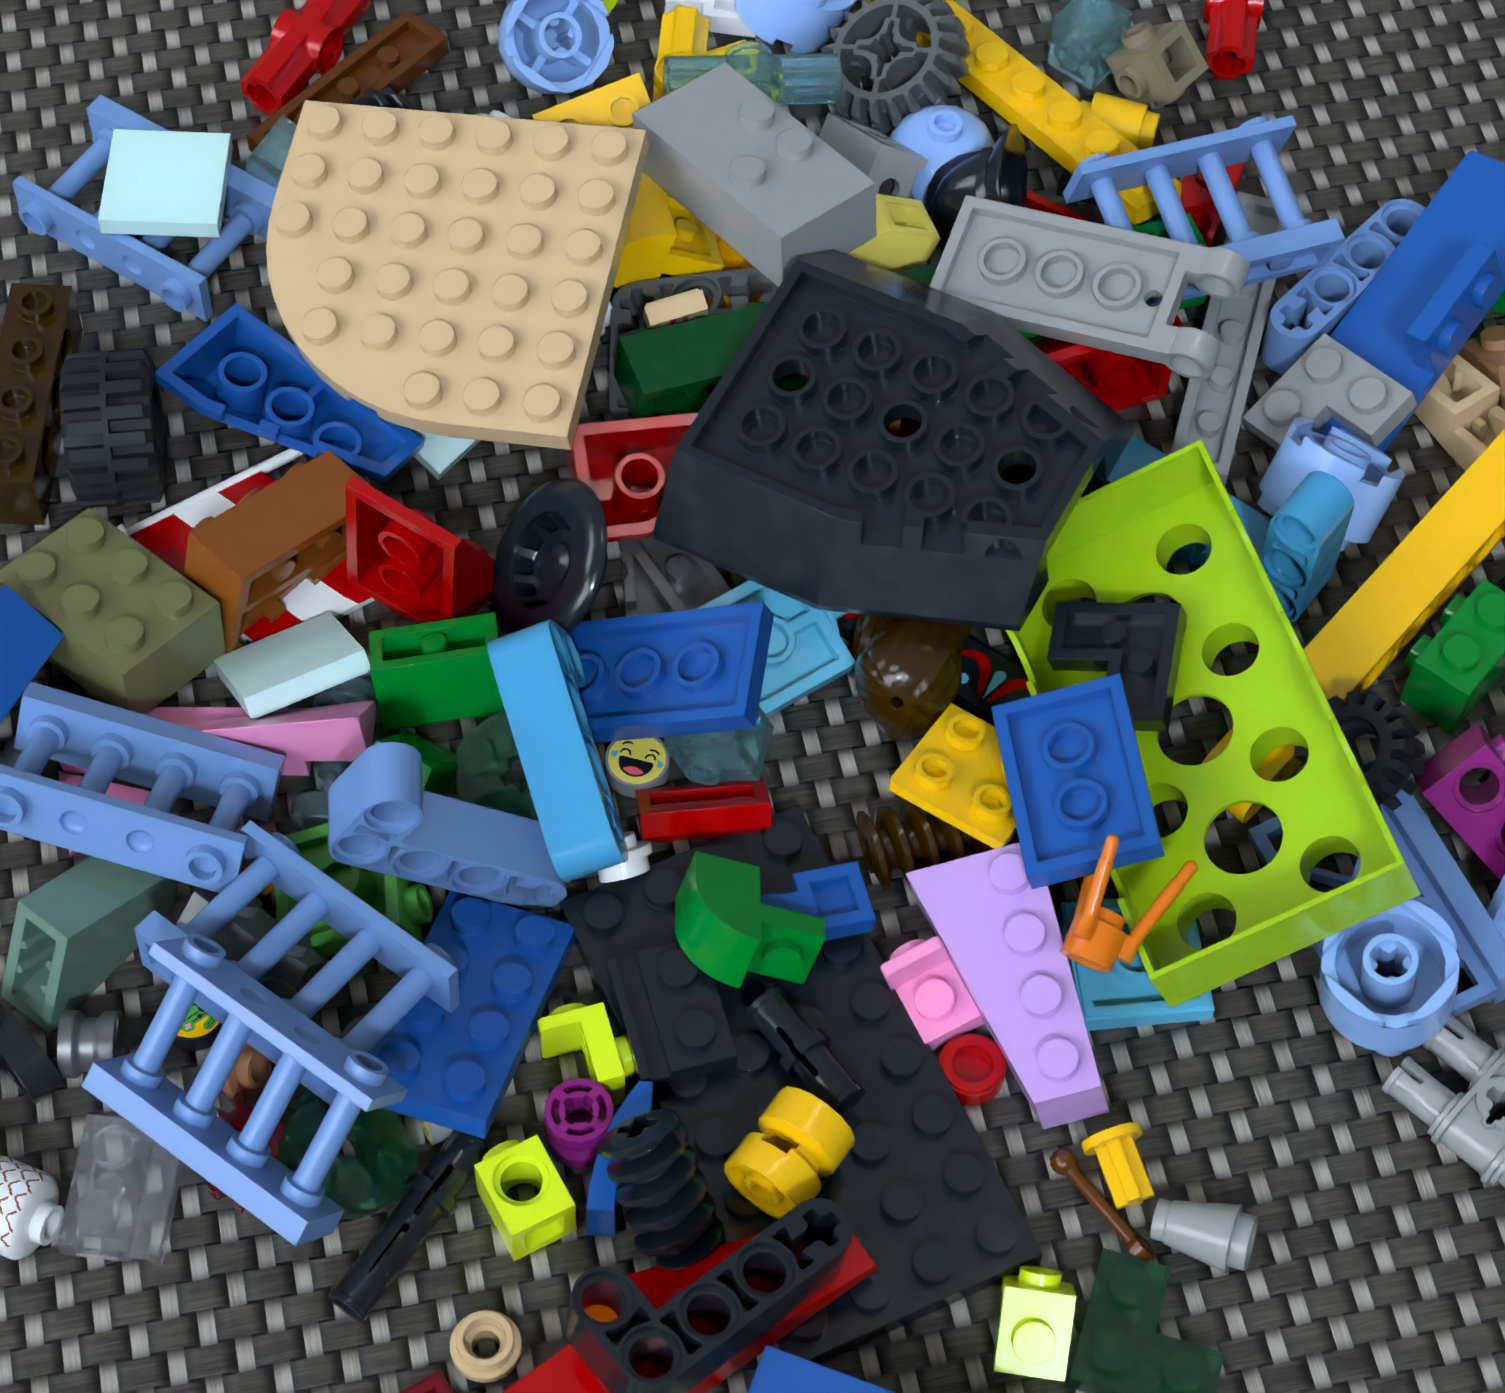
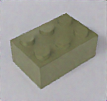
[0,507,226,715]

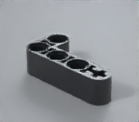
[565,1198,853,1393]

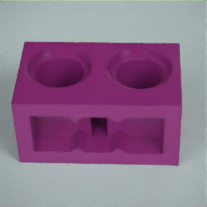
[1417,722,1505,881]

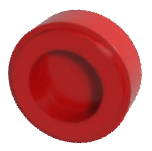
[938,1034,1006,1106]

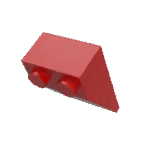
[345,475,494,624]

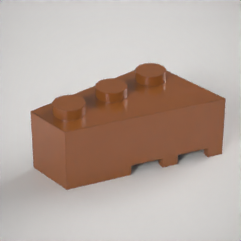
[183,450,371,653]

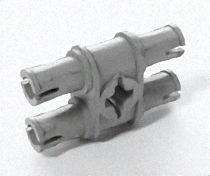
[1381,1014,1505,1187]

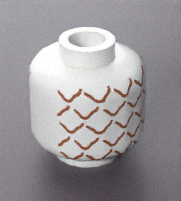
[0,1155,64,1260]

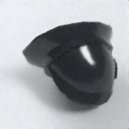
[926,124,1028,231]

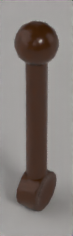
[1050,1148,1155,1265]

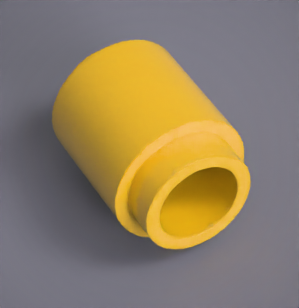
[1081,92,1160,150]

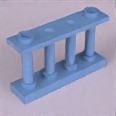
[12,94,277,322]
[1063,115,1345,306]
[0,682,285,893]
[134,820,460,1105]
[82,934,408,1246]

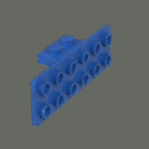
[1317,151,1505,453]

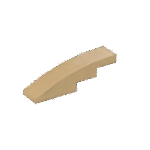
[1414,354,1505,471]

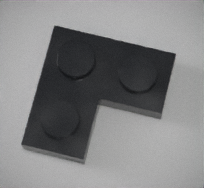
[1047,602,1187,732]

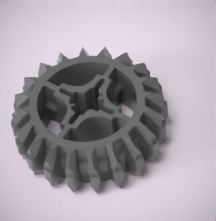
[819,0,972,136]

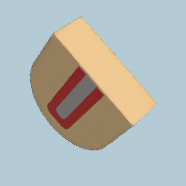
[644,288,708,329]

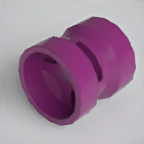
[544,1078,614,1170]

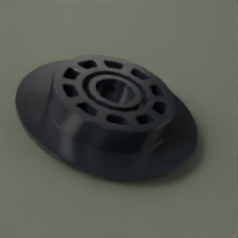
[492,478,608,635]

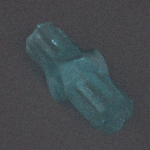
[663,41,841,105]

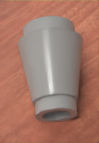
[1150,1198,1258,1273]

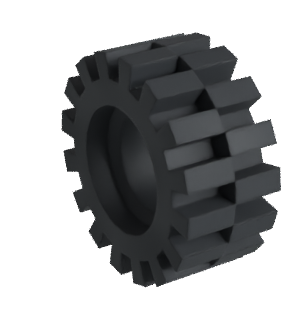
[1294,691,1425,812]

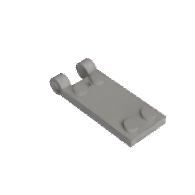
[929,195,1250,380]

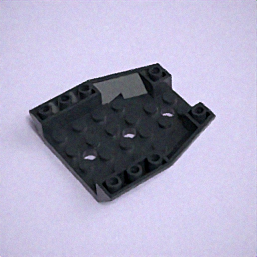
[653,249,1134,631]

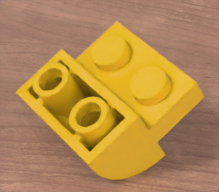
[613,172,724,289]

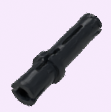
[328,1130,489,1323]

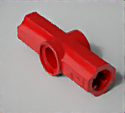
[240,0,372,115]
[1203,0,1264,80]

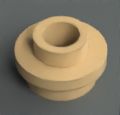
[450,1310,522,1383]

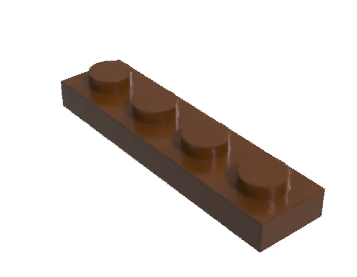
[247,9,449,174]

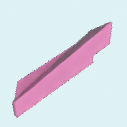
[59,701,377,776]

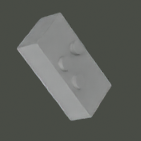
[632,62,876,287]

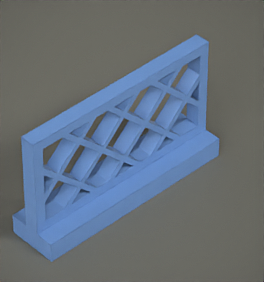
[1248,759,1505,1054]

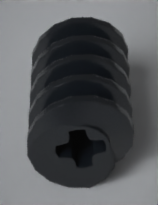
[597,1109,725,1270]

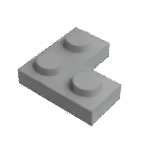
[1242,333,1417,450]

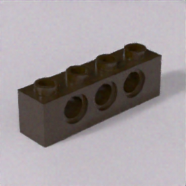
[0,283,83,525]

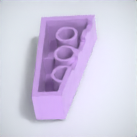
[905,842,1110,1129]

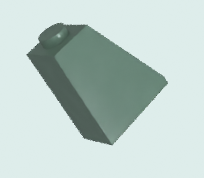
[0,856,179,1034]

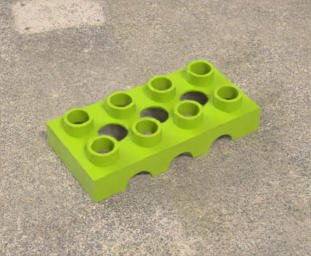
[1006,439,1421,1008]

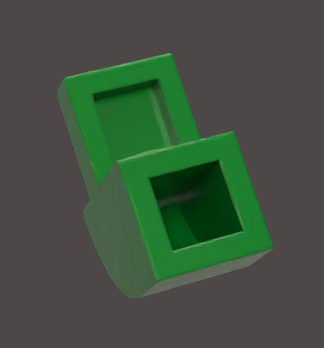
[675,851,826,988]

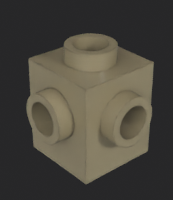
[1105,20,1209,107]

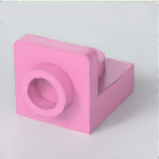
[880,936,984,1051]

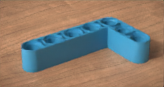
[1081,435,1354,623]

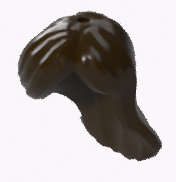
[853,614,972,741]

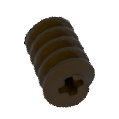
[856,801,994,890]

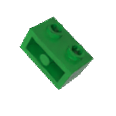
[1399,579,1505,734]
[369,612,505,730]

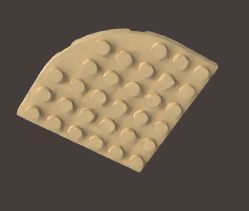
[266,100,650,450]

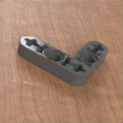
[609,268,779,421]

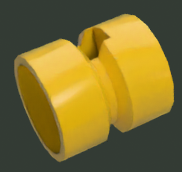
[724,1086,855,1219]

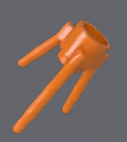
[1060,834,1198,974]

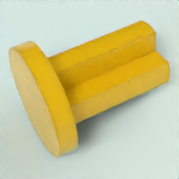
[1081,1122,1155,1210]

